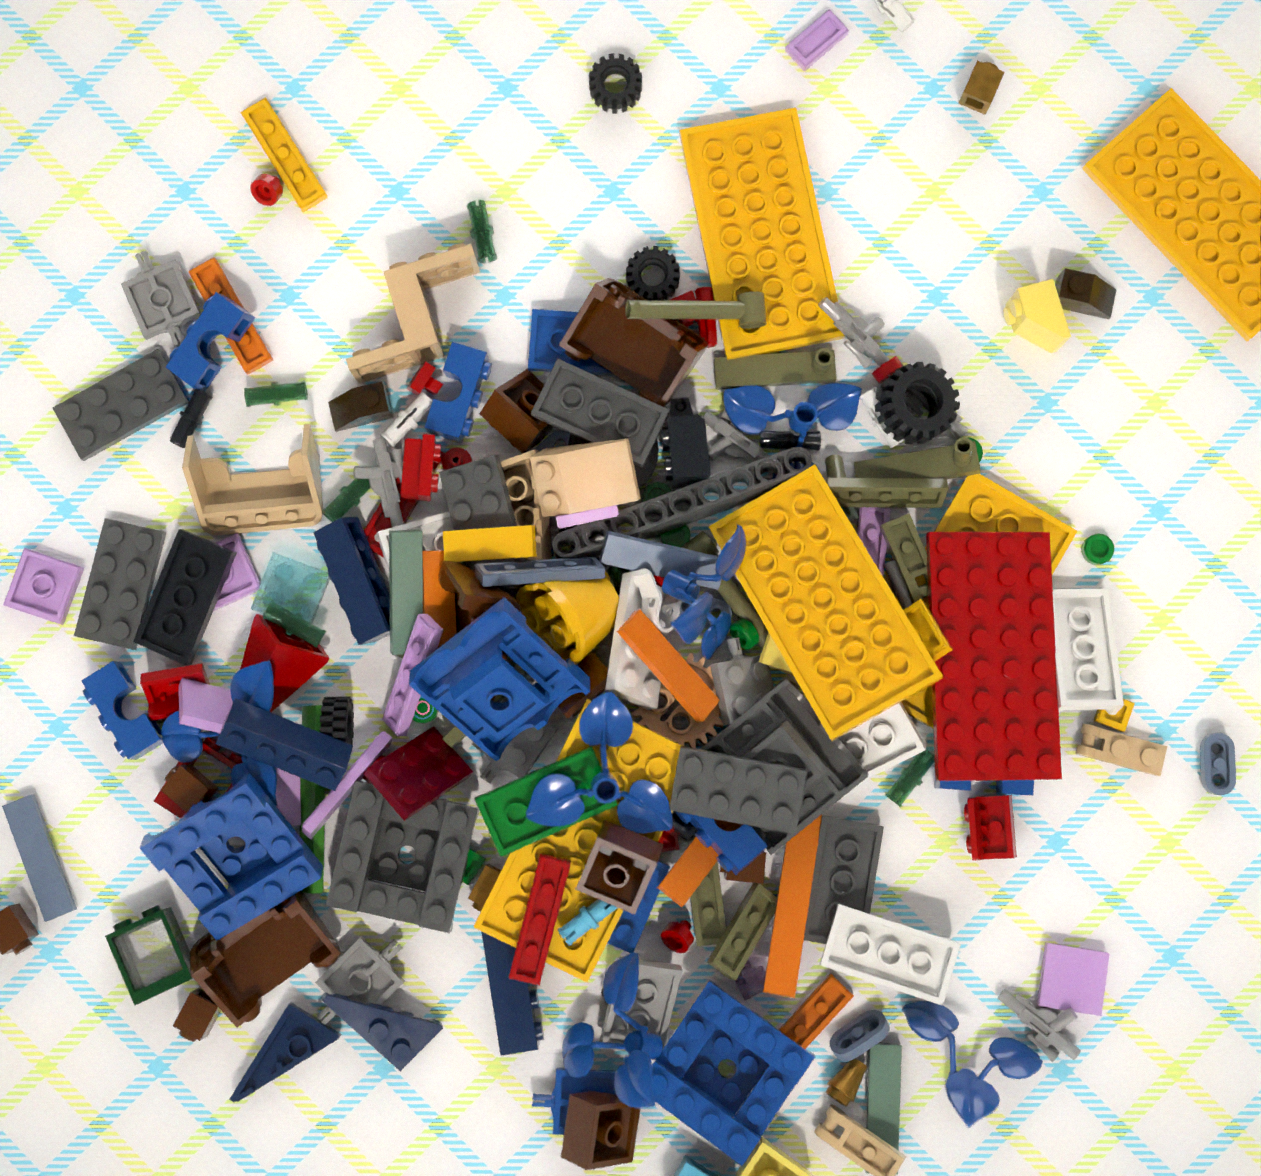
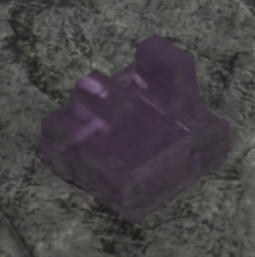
[735,960,766,1001]

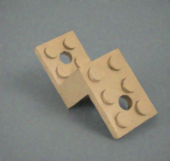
[346,243,480,384]

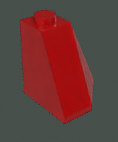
[240,614,330,713]

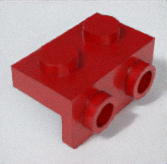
[401,434,441,501]
[140,663,210,721]
[964,795,1017,861]

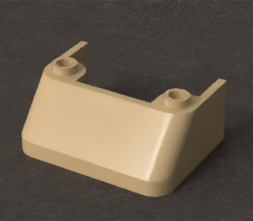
[182,424,323,535]

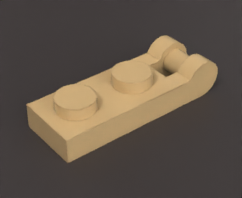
[1075,724,1168,776]
[814,1104,906,1176]

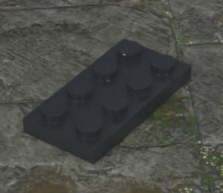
[133,529,237,666]

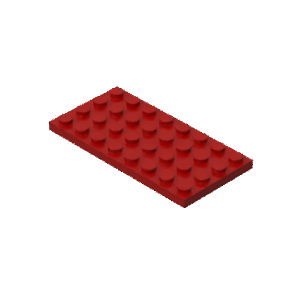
[926,532,1062,781]

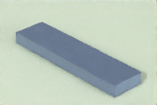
[599,531,722,590]
[475,557,605,587]
[2,794,77,922]

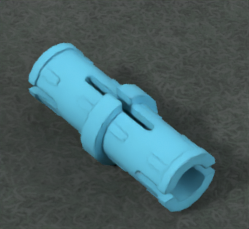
[558,899,618,946]

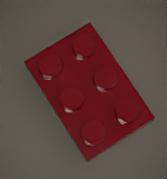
[364,726,473,821]

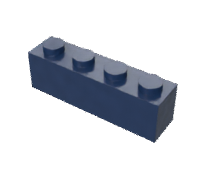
[313,517,390,645]
[216,698,353,791]
[481,931,544,1056]

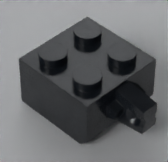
[661,397,711,489]

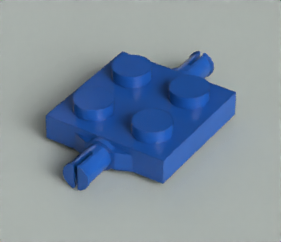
[532,1068,616,1135]

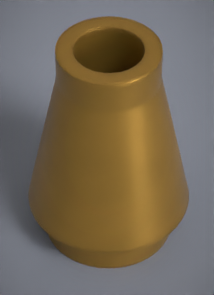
[826,1058,868,1107]

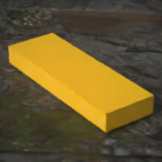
[443,525,537,562]

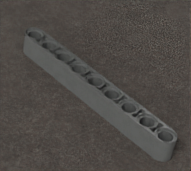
[552,447,812,559]

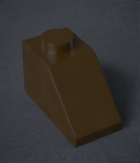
[1055,268,1117,319]
[328,381,394,432]

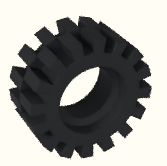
[589,53,642,114]
[626,246,680,301]
[320,697,354,745]

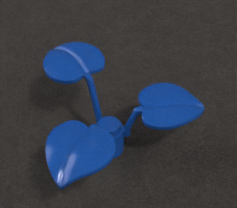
[723,383,862,479]
[662,524,746,660]
[161,661,277,806]
[526,692,672,834]
[562,952,663,1108]
[902,1001,1043,1128]

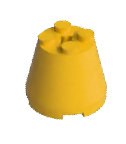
[515,571,619,665]

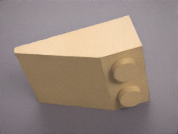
[530,439,641,517]

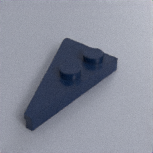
[321,992,443,1071]
[229,1002,342,1103]

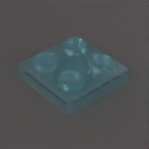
[251,552,330,631]

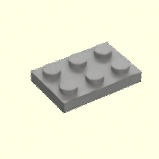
[599,957,683,1051]

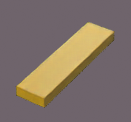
[240,97,328,212]

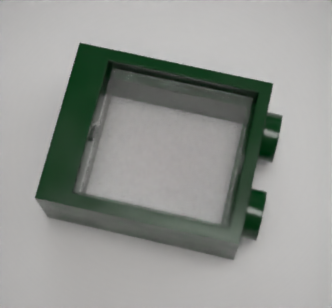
[105,905,193,1006]

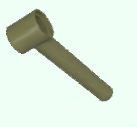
[625,292,767,329]
[680,531,768,649]

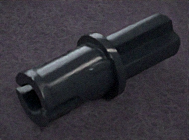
[170,389,213,448]
[759,428,821,451]

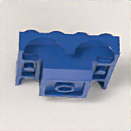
[408,597,591,761]
[139,772,323,941]
[652,980,815,1166]

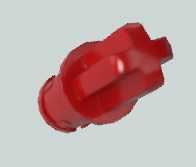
[695,287,717,348]

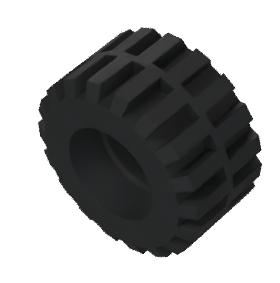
[875,362,960,445]

